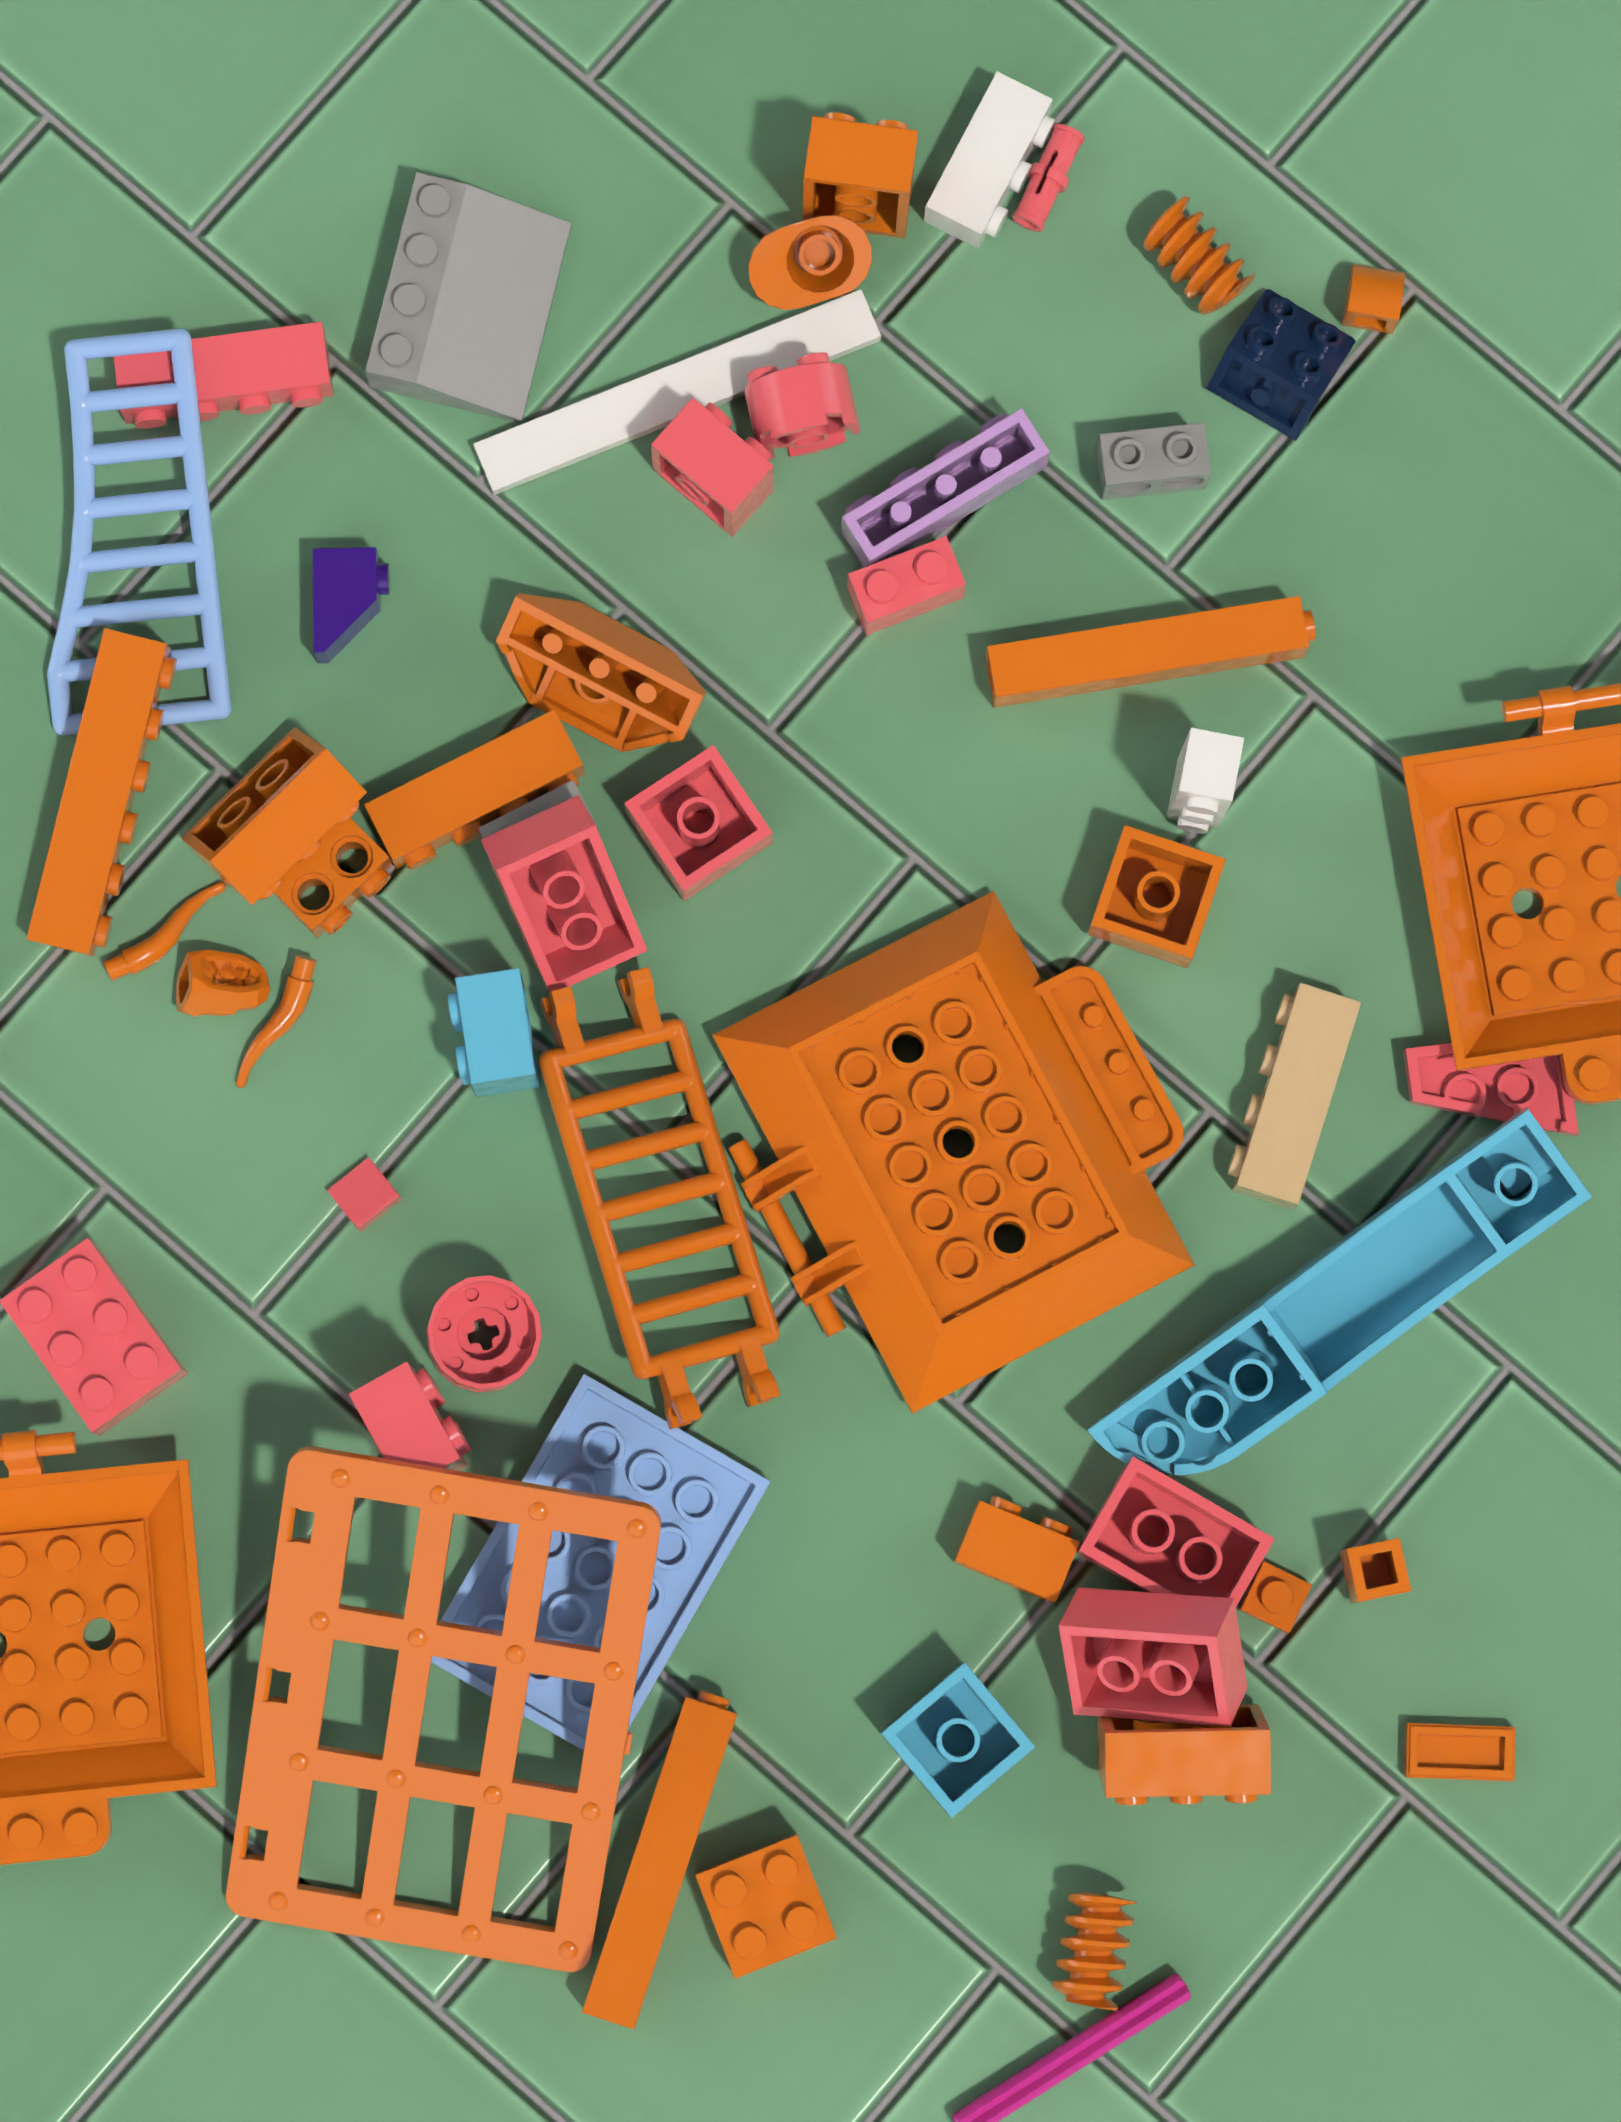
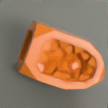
[175,949,270,1017]

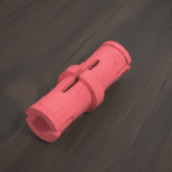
[1012,123,1085,232]

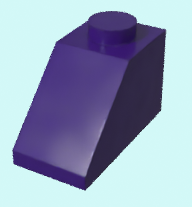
[312,547,390,663]

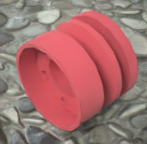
[426,1275,542,1393]

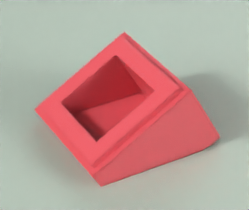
[327,1157,402,1232]

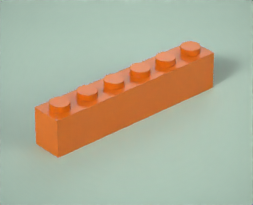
[26,628,177,957]

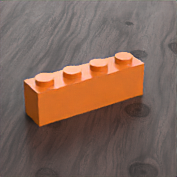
[364,709,585,870]

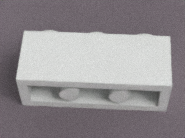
[924,71,1056,249]
[1166,727,1244,834]

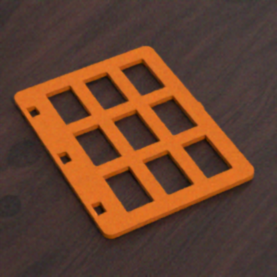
[226,1446,661,1972]

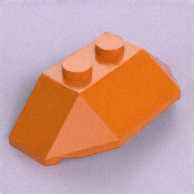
[496,593,706,752]

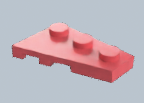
[1403,1043,1579,1137]

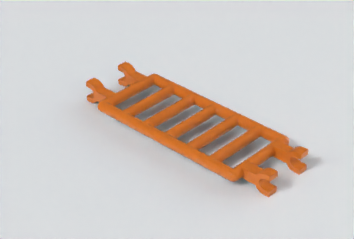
[538,967,781,1430]

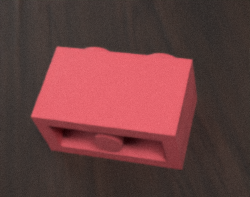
[847,536,966,636]

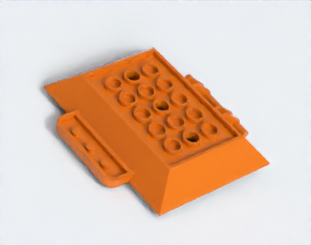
[1401,683,1621,1105]
[712,891,1195,1414]
[0,1430,217,1865]

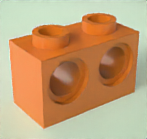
[273,818,393,939]

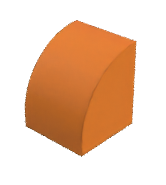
[1341,264,1405,334]

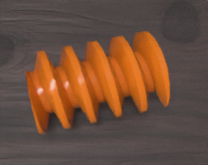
[1143,196,1256,315]
[1052,1891,1138,2011]

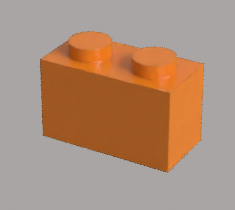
[953,1496,1080,1604]

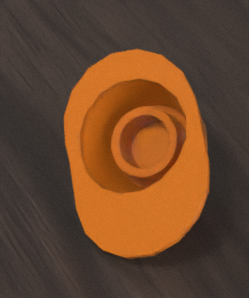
[748,215,872,310]

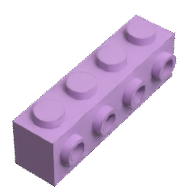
[841,408,1050,567]

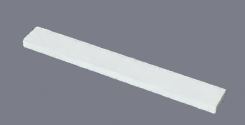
[473,289,881,495]

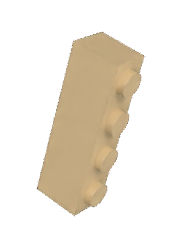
[1227,983,1361,1210]

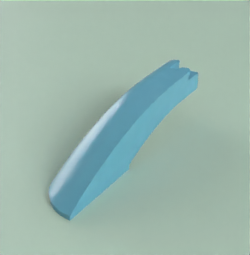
[1087,1107,1592,1476]

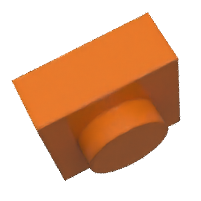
[1239,1561,1312,1634]

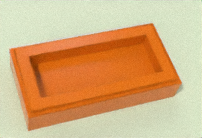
[1404,1723,1515,1781]

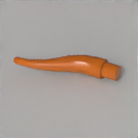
[103,882,226,981]
[236,955,317,1088]

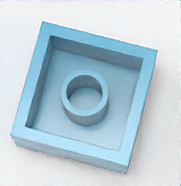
[447,968,540,1097]
[880,1663,1035,1818]

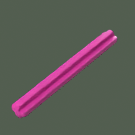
[952,1974,1191,2122]

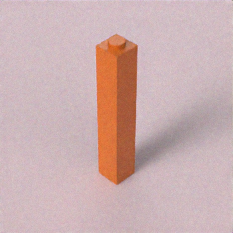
[985,596,1316,708]
[582,1690,737,2030]

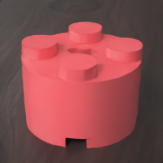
[744,352,860,458]

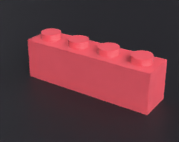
[113,321,334,429]

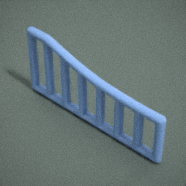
[47,328,232,736]

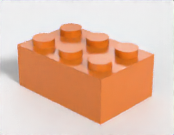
[802,112,918,238]
[181,727,367,905]
[1097,1704,1271,1805]

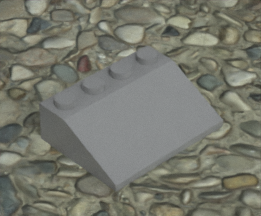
[365,172,572,423]

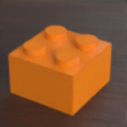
[1087,825,1226,968]
[695,1833,837,1979]

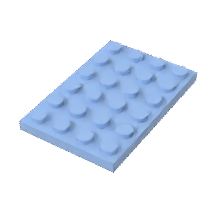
[432,1374,771,1751]

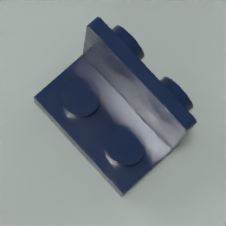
[1206,289,1356,441]

